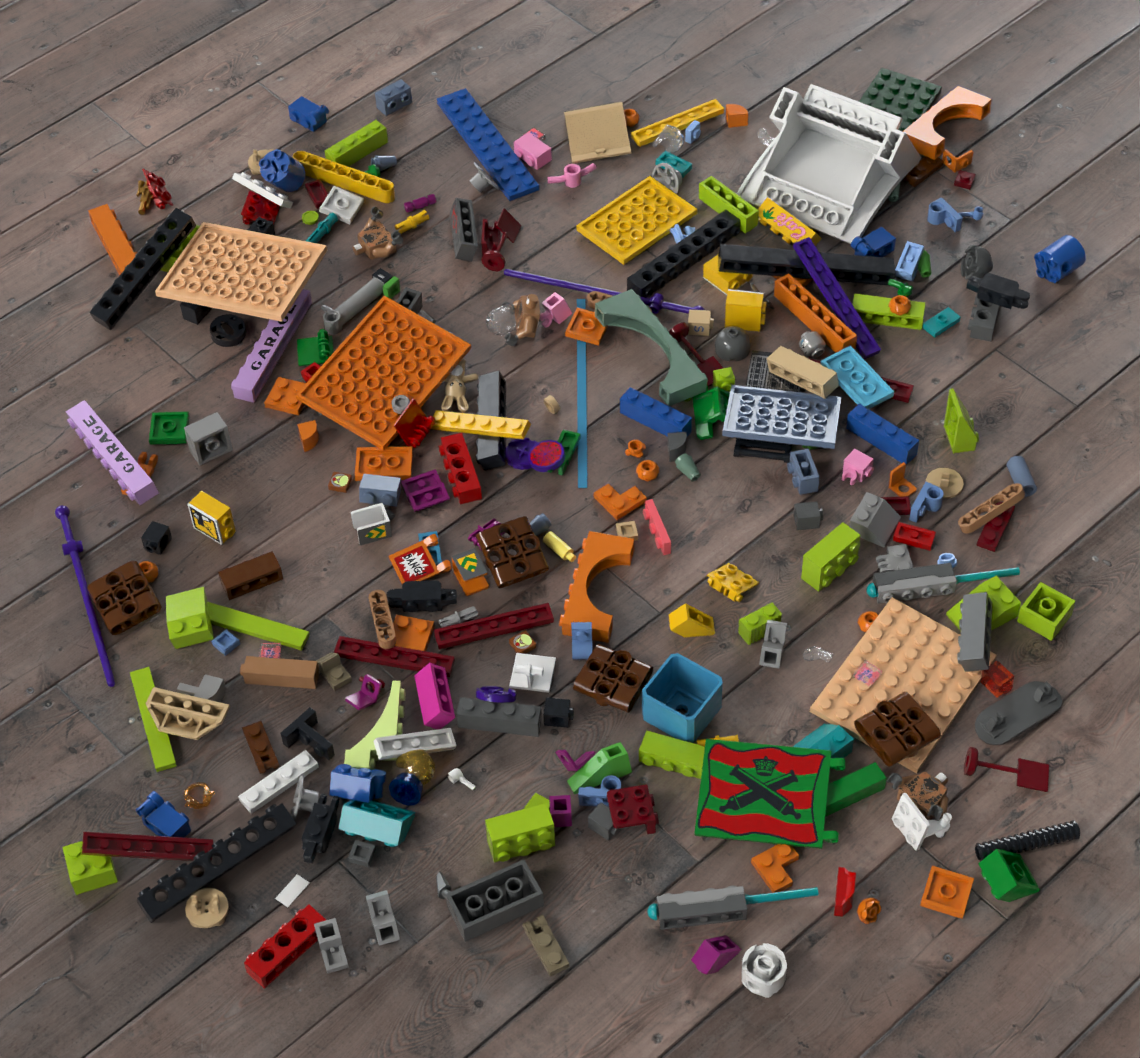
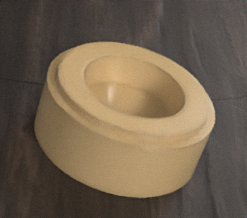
[544,395,560,414]

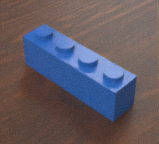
[620,387,692,437]
[846,404,919,465]

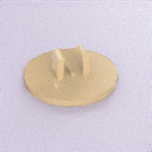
[926,468,964,498]

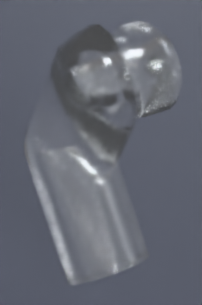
[757,128,775,145]
[803,646,833,663]

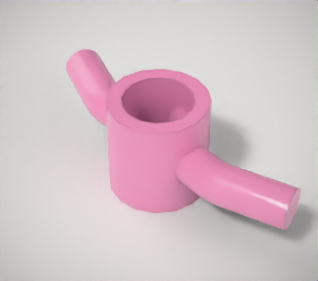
[548,163,596,188]

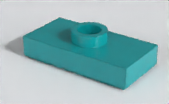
[922,307,961,338]

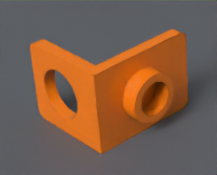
[942,149,973,173]
[889,462,917,497]

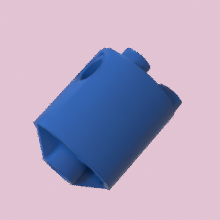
[259,149,305,192]
[1034,235,1086,283]

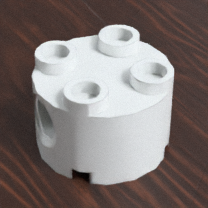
[742,943,787,998]

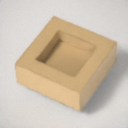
[616,521,638,541]

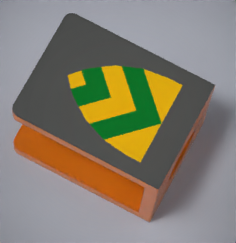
[452,548,489,596]

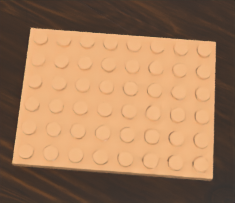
[155,222,328,322]
[809,597,997,774]

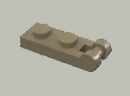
[523,915,570,976]

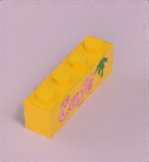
[757,197,822,246]

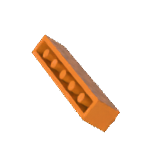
[88,204,143,282]
[774,273,857,353]

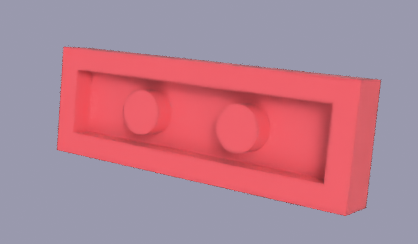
[643,499,671,555]

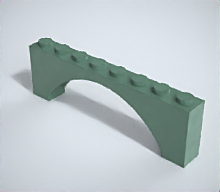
[595,289,708,406]

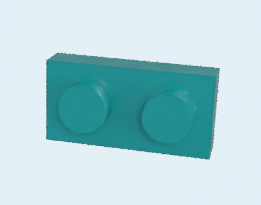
[655,151,692,178]

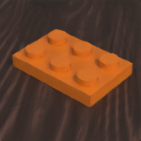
[355,446,413,481]

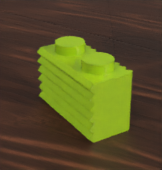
[738,602,782,645]

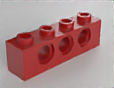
[438,433,482,505]
[244,904,326,989]

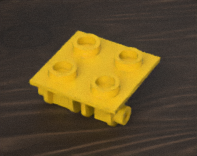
[707,563,759,602]

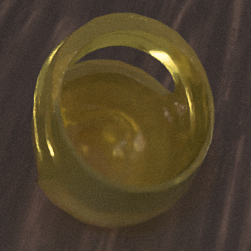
[396,749,435,786]

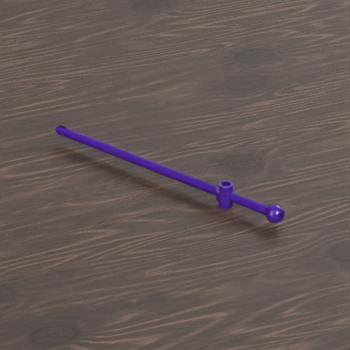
[504,269,705,314]
[55,505,115,687]

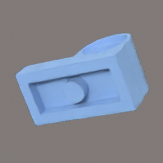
[895,241,924,282]

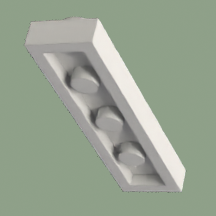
[232,172,293,208]
[373,728,456,760]
[238,750,319,814]

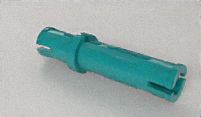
[306,213,338,243]

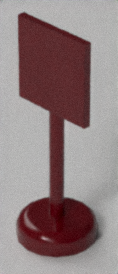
[481,208,521,272]
[669,322,723,387]
[964,747,1049,792]

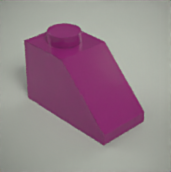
[691,935,742,975]

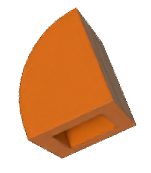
[725,104,748,128]
[297,420,319,452]

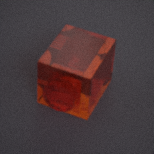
[980,660,1014,698]

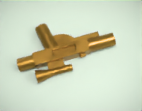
[136,180,153,215]

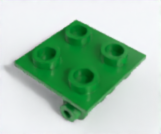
[297,329,334,366]

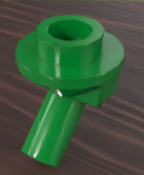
[364,164,380,177]
[888,278,913,297]

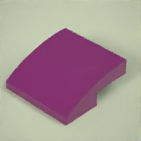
[401,469,450,512]

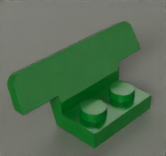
[692,385,730,440]

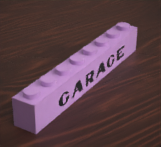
[231,289,312,403]
[66,400,159,505]

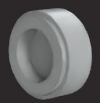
[391,395,410,414]

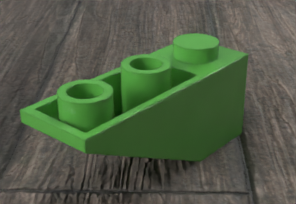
[567,742,632,795]

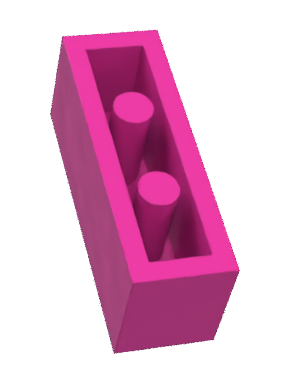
[414,663,455,729]

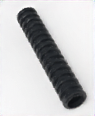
[975,820,1080,862]

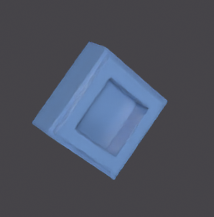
[211,629,240,656]

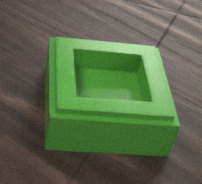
[383,276,400,299]

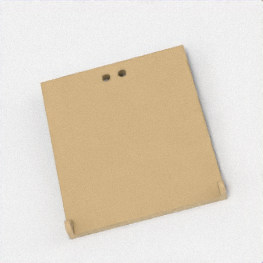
[564,102,631,164]

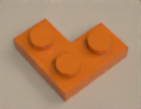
[594,484,647,520]
[751,844,799,893]

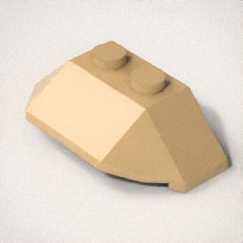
[146,687,230,740]

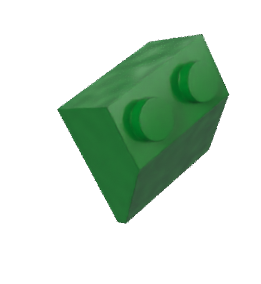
[978,849,1040,902]

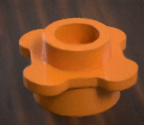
[625,440,646,458]

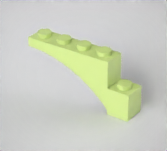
[344,681,405,770]

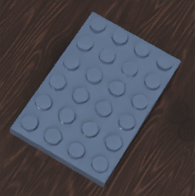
[722,385,841,449]

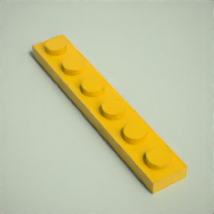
[631,99,724,147]
[431,410,531,439]

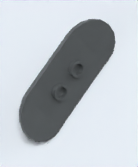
[975,681,1062,745]

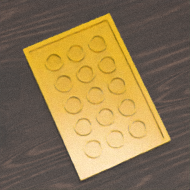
[576,176,697,265]

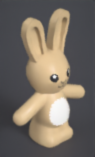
[441,358,478,413]

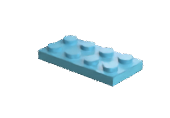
[821,346,894,409]

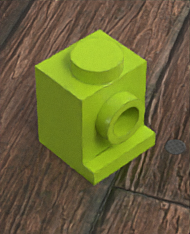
[713,367,735,392]

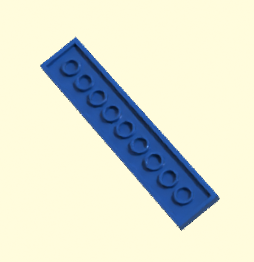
[437,88,539,201]

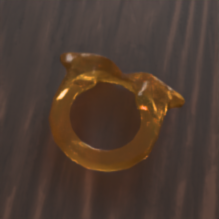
[183,782,215,809]

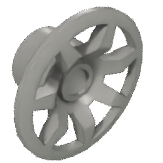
[469,162,499,193]
[652,163,682,194]
[291,775,319,820]

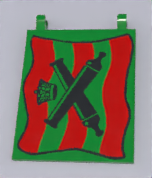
[694,739,846,849]

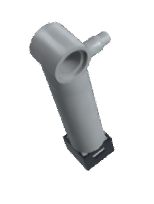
[321,268,393,335]

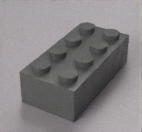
[445,859,544,942]

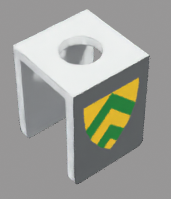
[351,503,392,545]

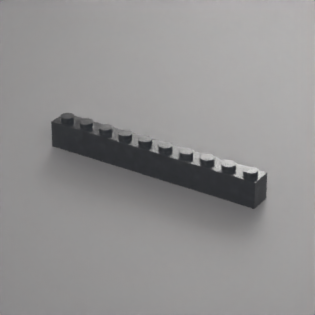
[718,244,896,286]

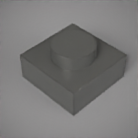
[348,840,376,867]

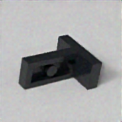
[281,707,335,760]

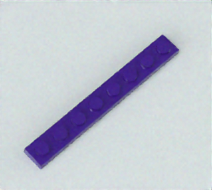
[793,237,881,360]

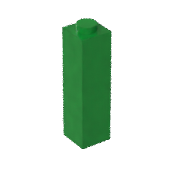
[825,762,887,817]

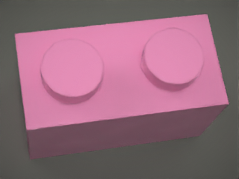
[514,132,552,170]

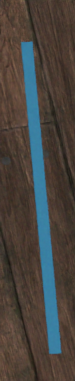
[577,299,587,488]

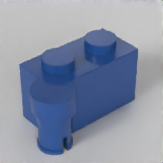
[288,96,329,132]
[851,227,896,257]
[329,764,386,803]
[135,791,191,838]

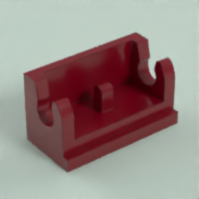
[481,219,501,256]

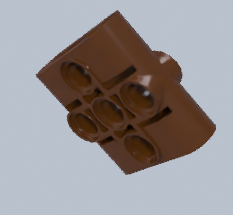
[476,516,549,588]
[87,561,162,635]
[573,644,653,713]
[854,691,941,767]

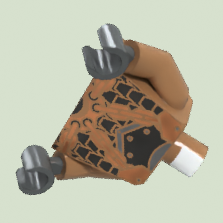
[352,206,403,260]
[502,294,540,346]
[887,772,949,821]

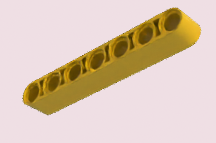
[293,151,395,203]

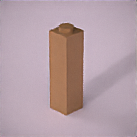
[240,656,320,689]

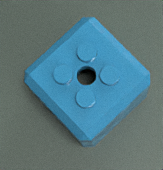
[642,653,723,743]

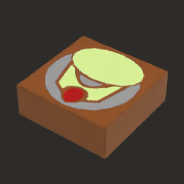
[328,472,352,493]
[509,630,536,654]

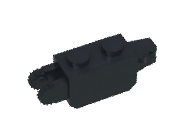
[966,273,1030,309]
[386,580,457,612]
[301,793,340,864]

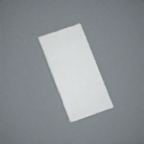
[275,874,310,907]

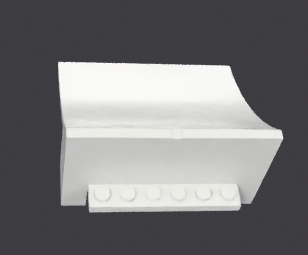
[737,84,921,244]

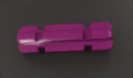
[404,194,437,212]

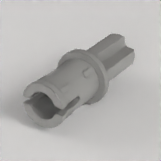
[438,606,478,628]

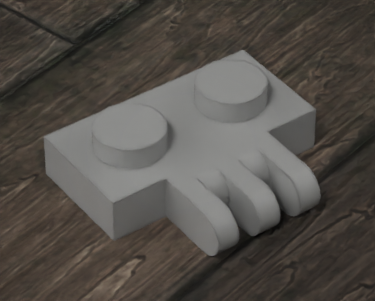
[876,544,913,572]

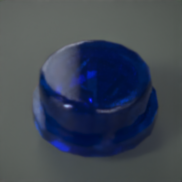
[389,773,423,806]

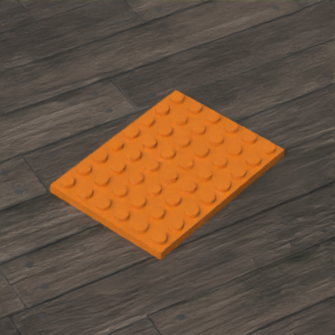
[296,296,471,451]

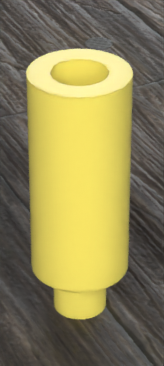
[543,531,576,562]

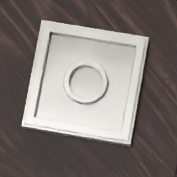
[319,186,364,225]

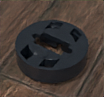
[210,314,246,347]

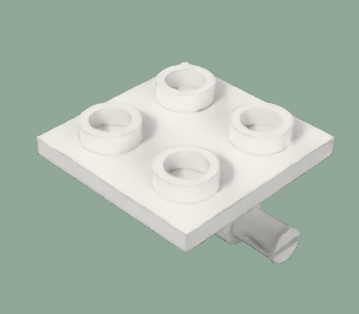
[509,653,556,693]
[892,793,952,851]

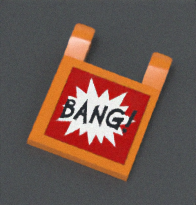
[388,534,452,584]

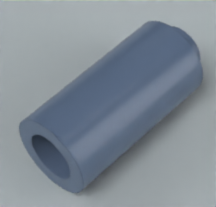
[1006,456,1037,497]

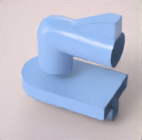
[670,224,695,244]

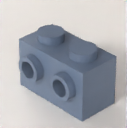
[375,79,412,116]
[787,449,819,495]
[359,474,401,506]

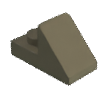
[316,652,352,691]

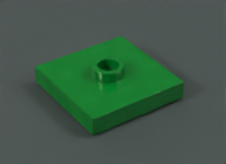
[149,411,190,445]

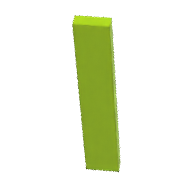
[207,602,310,651]
[130,667,177,772]

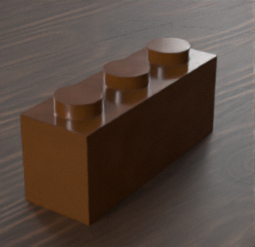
[218,551,283,600]

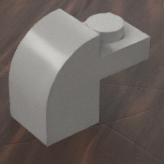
[759,620,787,669]
[177,674,226,702]
[366,890,400,946]
[314,918,349,974]

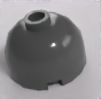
[961,245,993,280]
[715,326,751,361]

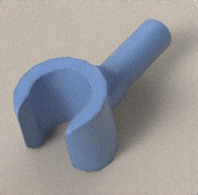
[958,206,983,220]

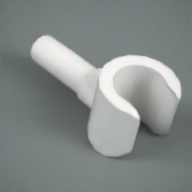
[448,768,476,790]

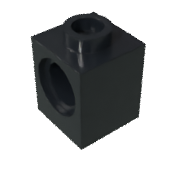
[141,521,172,555]
[543,697,574,728]

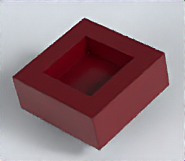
[954,170,976,190]

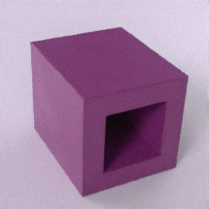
[549,795,572,827]

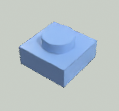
[685,120,701,144]

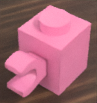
[539,292,572,328]
[842,448,874,485]

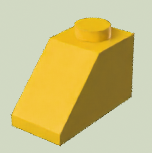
[669,603,715,638]

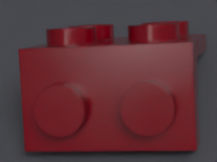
[607,784,659,835]

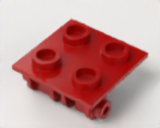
[142,169,173,209]
[241,190,280,225]
[393,398,435,448]

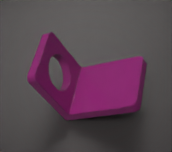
[345,674,382,710]
[555,750,596,771]

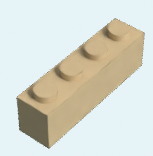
[767,346,839,399]

